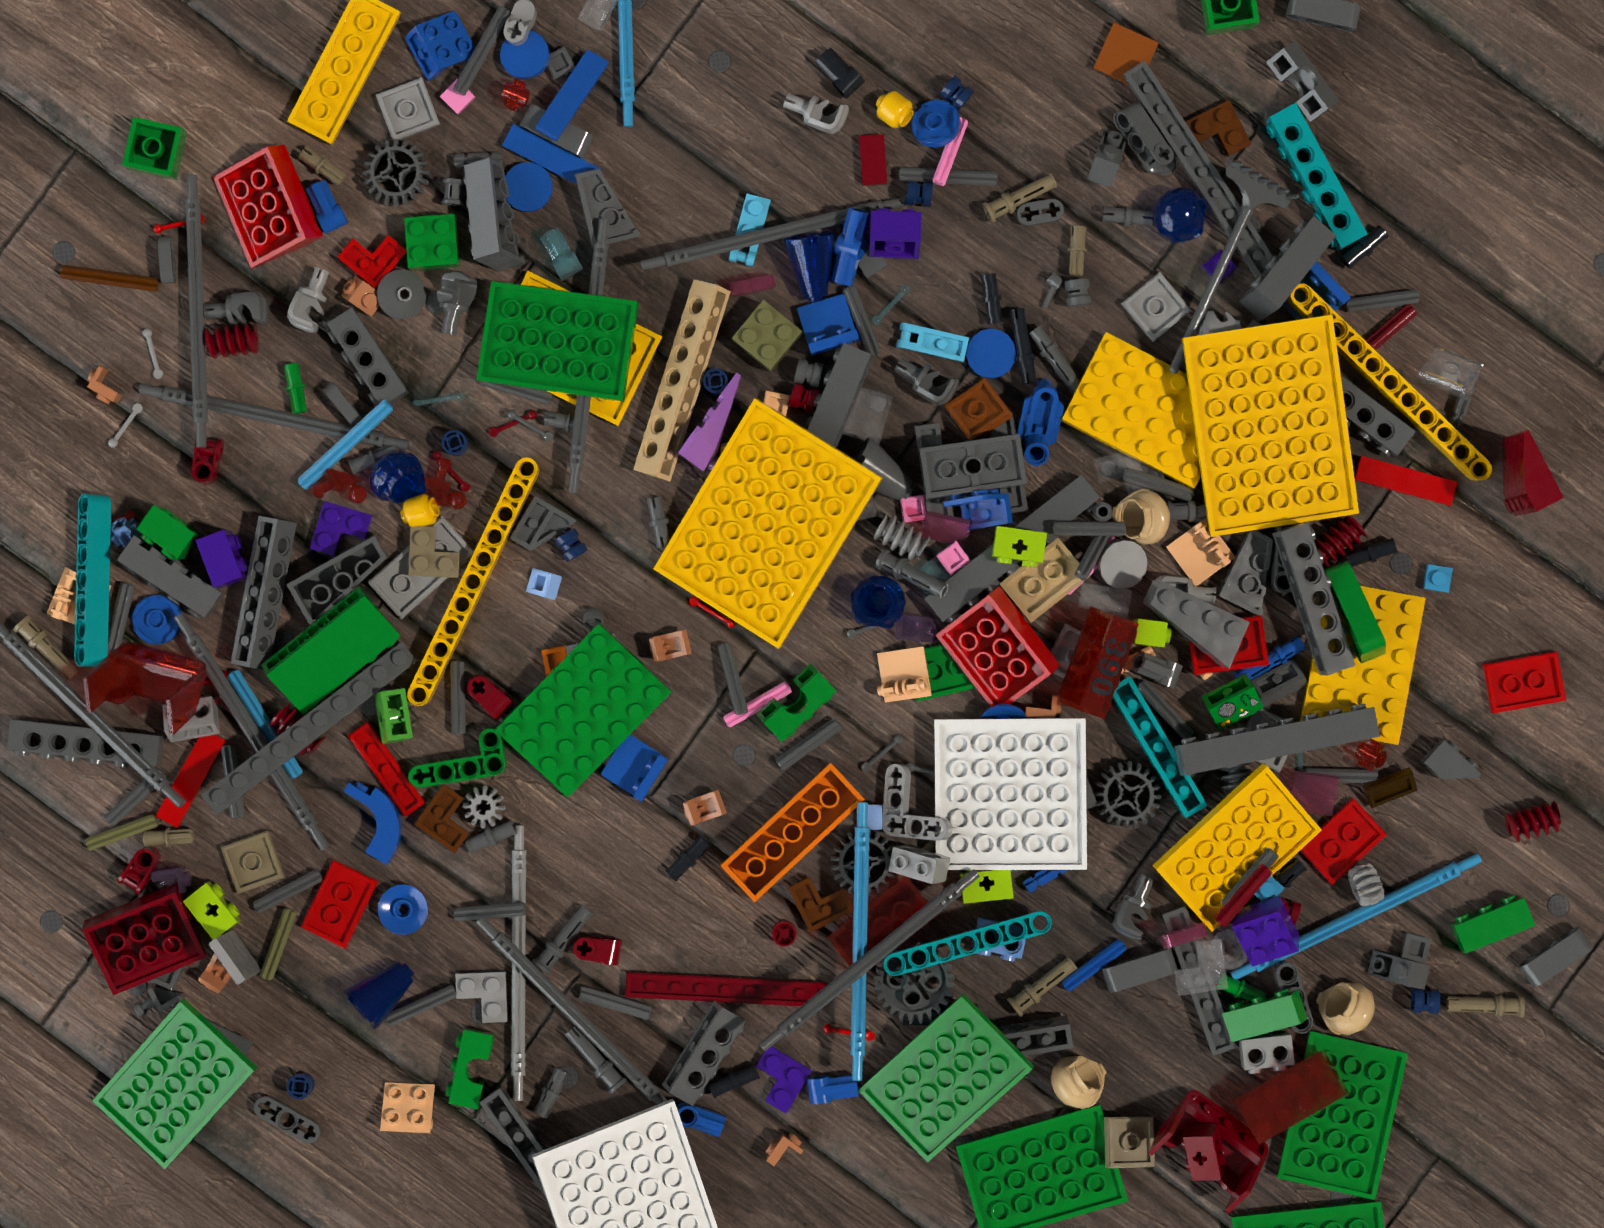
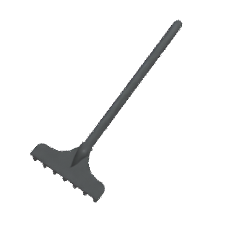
[1169,159,1299,374]

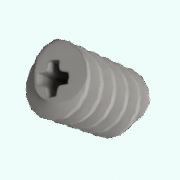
[873,513,931,561]

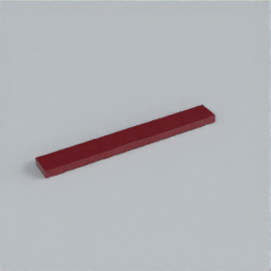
[625,971,826,1008]

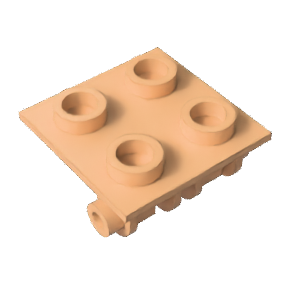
[1166,518,1235,586]
[47,567,111,625]
[877,646,932,702]
[380,1082,435,1133]

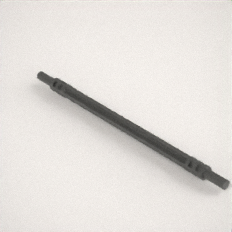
[185,175,208,448]
[640,196,907,271]
[568,219,609,494]
[139,383,409,450]
[174,613,330,851]
[0,623,186,808]
[758,869,980,1052]
[475,916,668,1105]

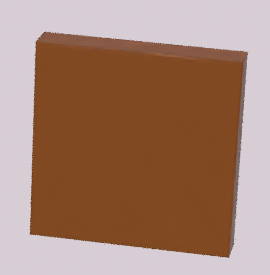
[1093,23,1159,85]
[944,378,1013,441]

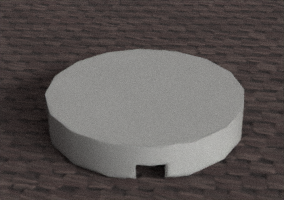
[1097,539,1148,589]

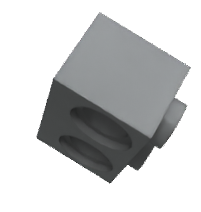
[162,696,220,743]
[888,845,950,884]
[1239,1032,1295,1074]

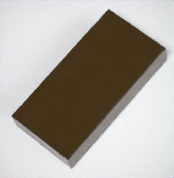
[1363,767,1418,809]

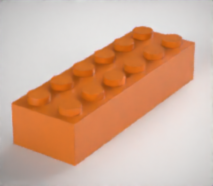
[720,762,865,903]

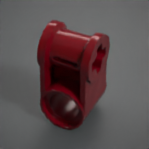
[191,439,224,485]
[467,675,514,721]
[117,846,161,896]
[573,935,622,965]

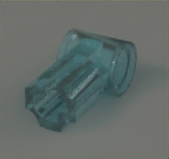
[540,228,583,281]

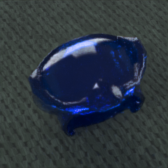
[1154,187,1207,244]
[370,452,427,504]
[850,575,906,629]

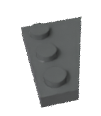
[574,168,641,248]
[1216,530,1273,616]

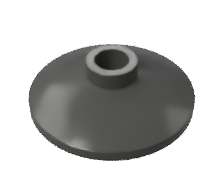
[377,269,426,320]

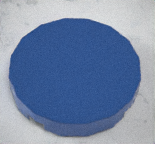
[500,30,550,80]
[911,100,961,148]
[505,162,553,212]
[966,329,1016,379]
[132,595,181,644]

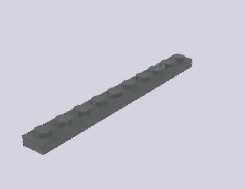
[1123,60,1273,278]
[201,642,417,816]

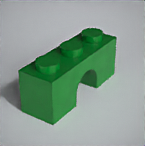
[756,663,836,742]
[446,1027,495,1110]

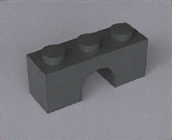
[1266,41,1340,122]

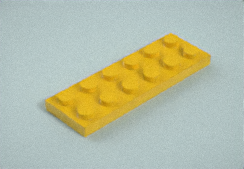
[287,0,401,145]

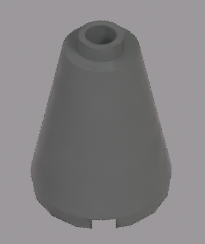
[854,437,914,501]

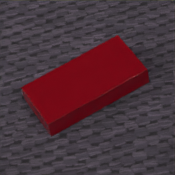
[859,134,887,187]

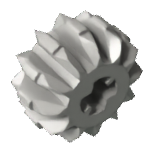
[463,785,506,828]
[1348,863,1384,906]

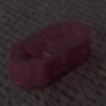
[728,275,776,297]
[1159,922,1208,949]

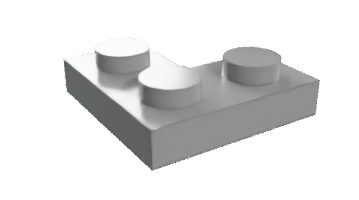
[455,971,508,1023]

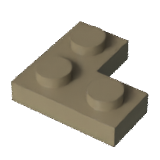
[408,526,460,578]

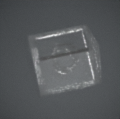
[1418,347,1483,401]

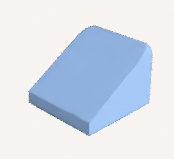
[526,568,562,600]
[857,804,882,830]

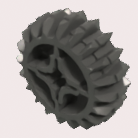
[362,139,431,207]
[1094,761,1162,829]
[831,829,895,896]

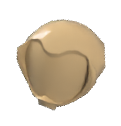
[1112,489,1170,545]
[1316,982,1375,1035]
[1051,1056,1106,1109]

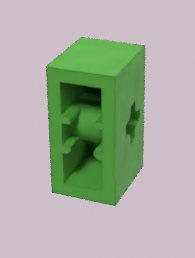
[374,688,413,744]

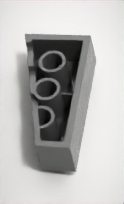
[464,157,525,272]
[1239,216,1336,320]
[286,533,389,625]
[117,535,226,619]
[1143,580,1250,668]

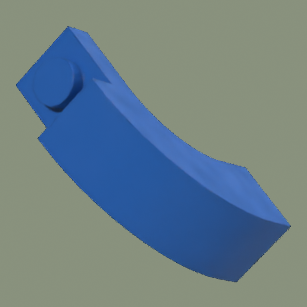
[343,781,402,865]

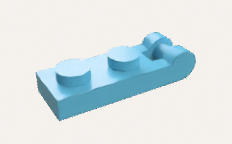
[728,193,771,267]
[895,322,969,363]

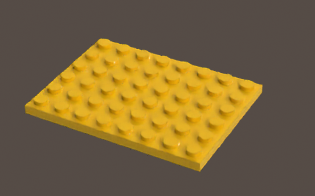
[1182,314,1359,537]
[653,398,883,649]

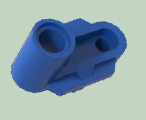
[1017,379,1064,466]

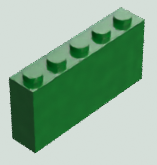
[261,586,400,715]

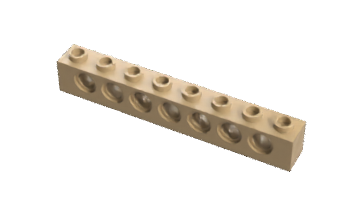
[633,280,731,481]

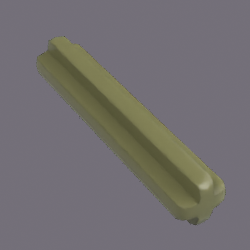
[85,814,158,851]
[260,908,297,980]

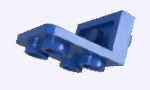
[943,489,1013,531]

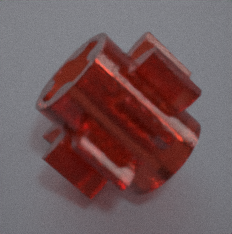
[501,79,531,111]
[1355,738,1387,772]

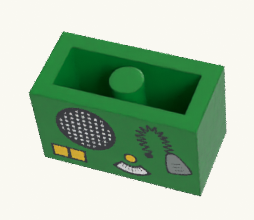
[1201,673,1264,731]

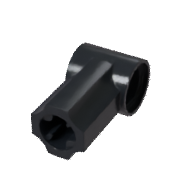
[815,47,865,99]

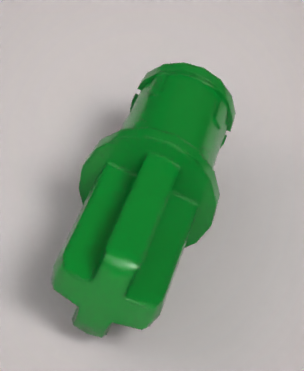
[283,363,307,414]
[1214,973,1265,1002]

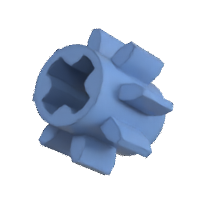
[110,517,141,548]

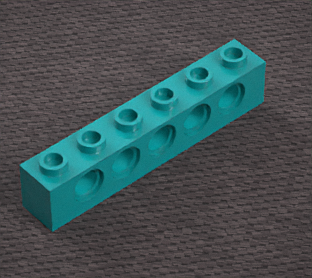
[1266,103,1368,251]
[1106,676,1208,818]

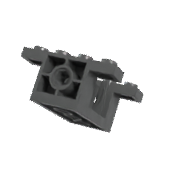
[914,412,1028,525]

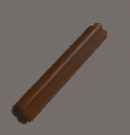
[60,265,159,292]

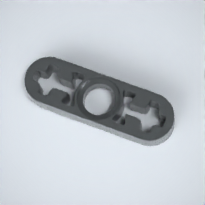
[254,1095,322,1144]

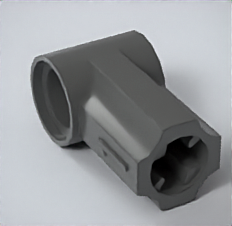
[1132,651,1183,689]

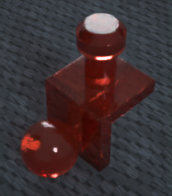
[426,457,467,510]
[311,469,367,504]

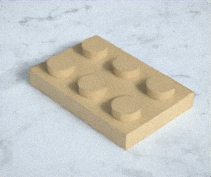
[1000,538,1090,623]

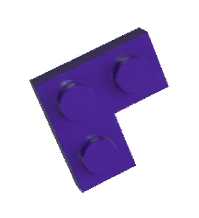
[310,501,373,556]
[756,1046,812,1114]

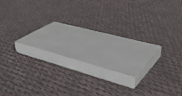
[368,516,474,619]
[209,930,261,985]

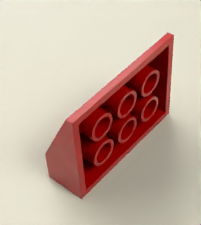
[213,145,323,268]
[935,586,1060,707]

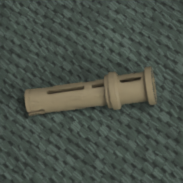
[982,173,1057,223]
[13,615,79,682]
[1007,956,1077,1017]
[1446,995,1525,1018]

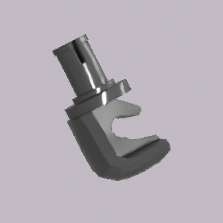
[437,271,477,336]
[203,292,269,326]
[894,358,959,406]
[1112,874,1155,941]

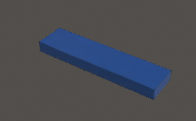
[535,49,609,142]
[502,124,602,185]

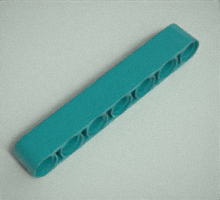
[74,493,111,667]
[883,911,1052,976]

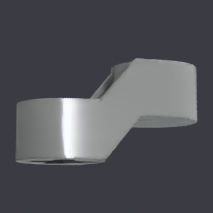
[503,0,537,46]

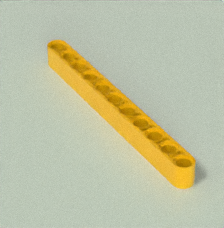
[1287,284,1492,481]
[407,457,540,706]

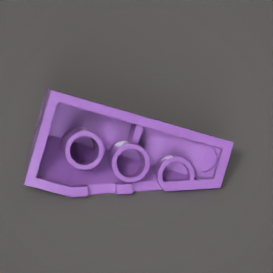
[678,373,741,473]

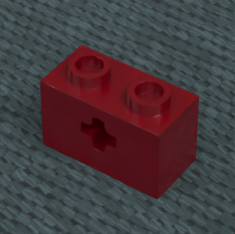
[1181,1123,1227,1181]

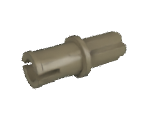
[298,146,346,185]
[1067,226,1087,277]
[143,828,195,848]

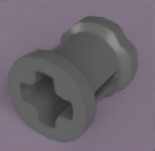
[441,178,465,207]

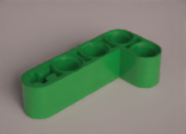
[1323,560,1386,664]
[409,728,507,788]

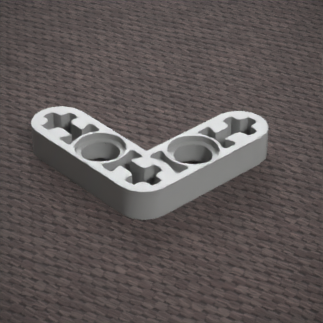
[882,764,952,840]

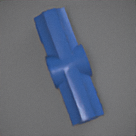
[831,207,871,286]

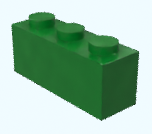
[1450,894,1536,954]
[1222,988,1308,1042]

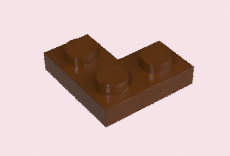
[1185,100,1251,157]
[414,784,470,854]
[788,877,854,933]

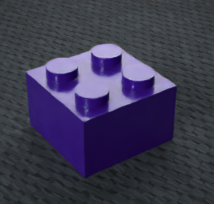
[869,208,921,259]
[196,530,249,589]
[1232,895,1300,967]

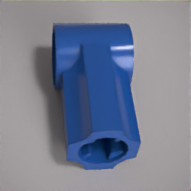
[306,180,348,234]
[807,1074,858,1104]
[677,1101,726,1137]

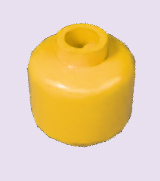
[876,91,914,128]
[400,494,440,527]

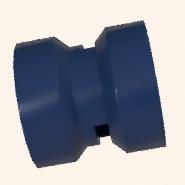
[939,75,974,110]
[906,180,933,207]
[703,368,728,395]
[442,430,469,456]
[554,528,588,562]
[1411,988,1440,1014]
[286,1072,315,1099]

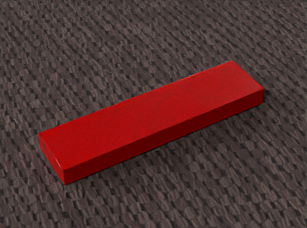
[1354,456,1457,506]
[348,721,426,817]
[156,734,227,828]

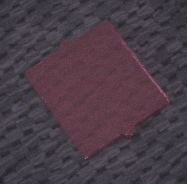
[921,511,970,546]
[1289,771,1339,816]

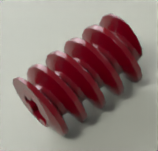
[204,323,259,359]
[1314,515,1368,568]
[270,703,326,756]
[1504,801,1561,842]

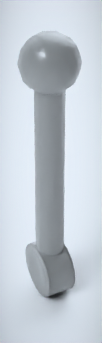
[142,328,164,379]
[108,403,143,448]

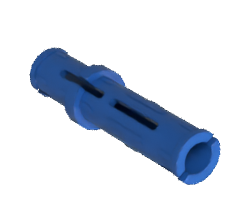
[1233,635,1306,680]

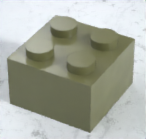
[732,300,802,372]

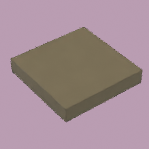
[221,830,285,894]
[1104,1116,1155,1168]

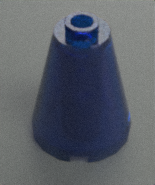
[784,233,834,302]
[343,962,414,1030]

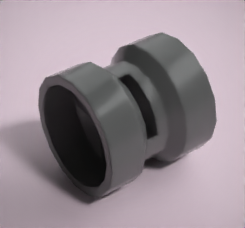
[1064,279,1092,307]
[794,358,824,388]

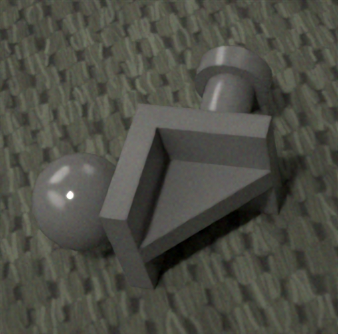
[134,986,186,1017]

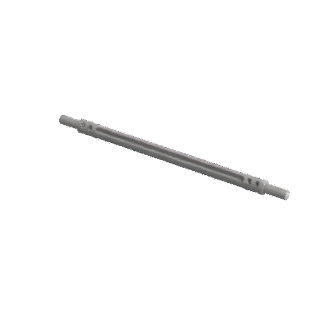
[511,825,527,1101]

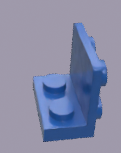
[405,11,476,81]
[1282,261,1351,320]
[797,294,859,356]
[601,734,669,802]

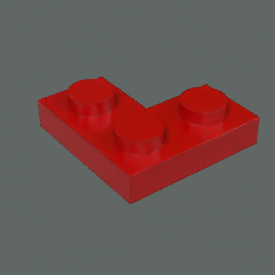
[338,235,407,290]

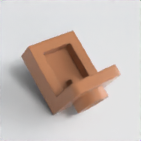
[341,276,379,317]
[87,366,123,405]
[649,630,692,662]
[1024,695,1062,719]
[683,790,727,826]
[198,953,231,993]
[765,1133,804,1166]

